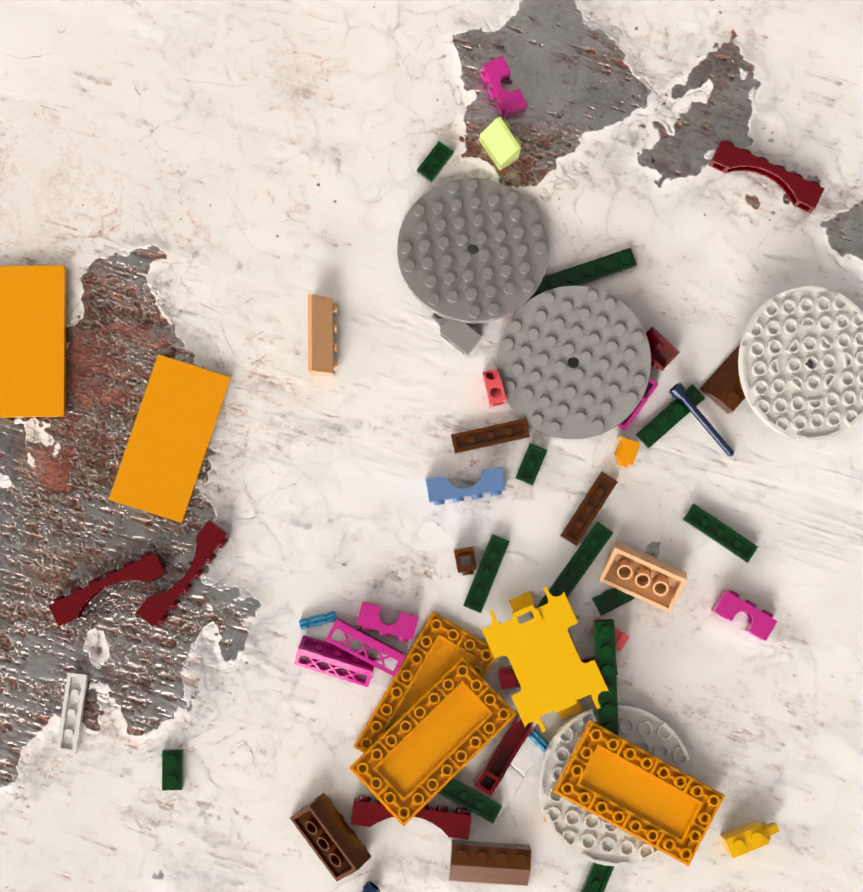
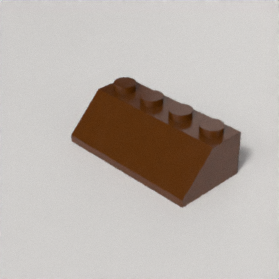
[700,344,746,414]
[290,793,372,882]
[449,840,531,886]

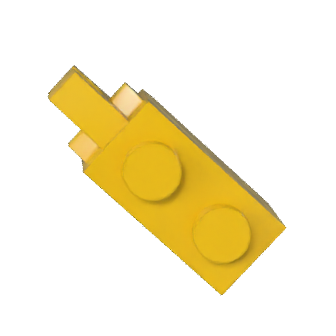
[720,821,780,858]

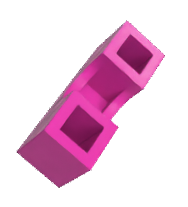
[480,55,527,120]
[711,590,777,641]
[356,602,419,642]

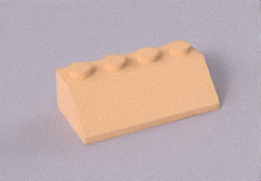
[308,294,338,377]
[599,540,687,613]

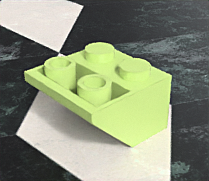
[479,116,521,171]

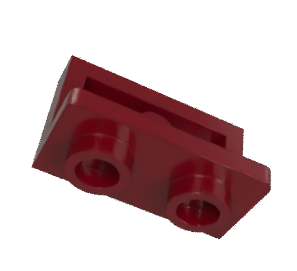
[646,326,680,371]

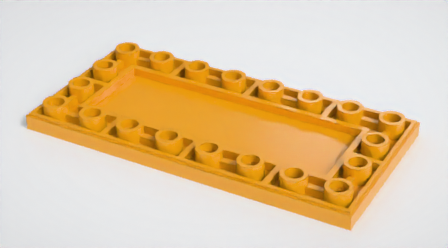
[0,265,66,418]
[108,354,231,523]
[353,611,495,753]
[349,657,517,827]
[552,719,725,866]

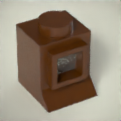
[454,546,477,576]

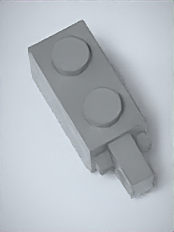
[432,313,482,357]

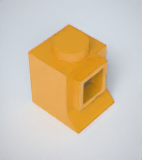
[614,436,640,468]

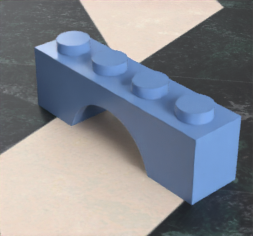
[426,467,506,506]

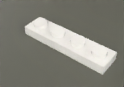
[56,672,89,754]

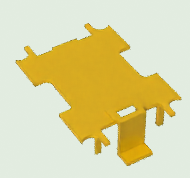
[481,586,609,733]

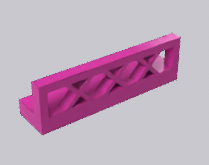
[326,618,406,677]
[294,635,377,687]

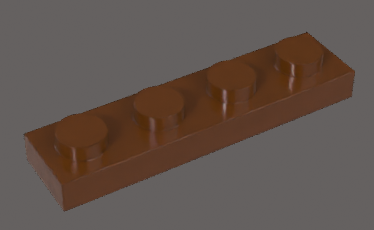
[451,418,530,454]
[560,471,618,546]

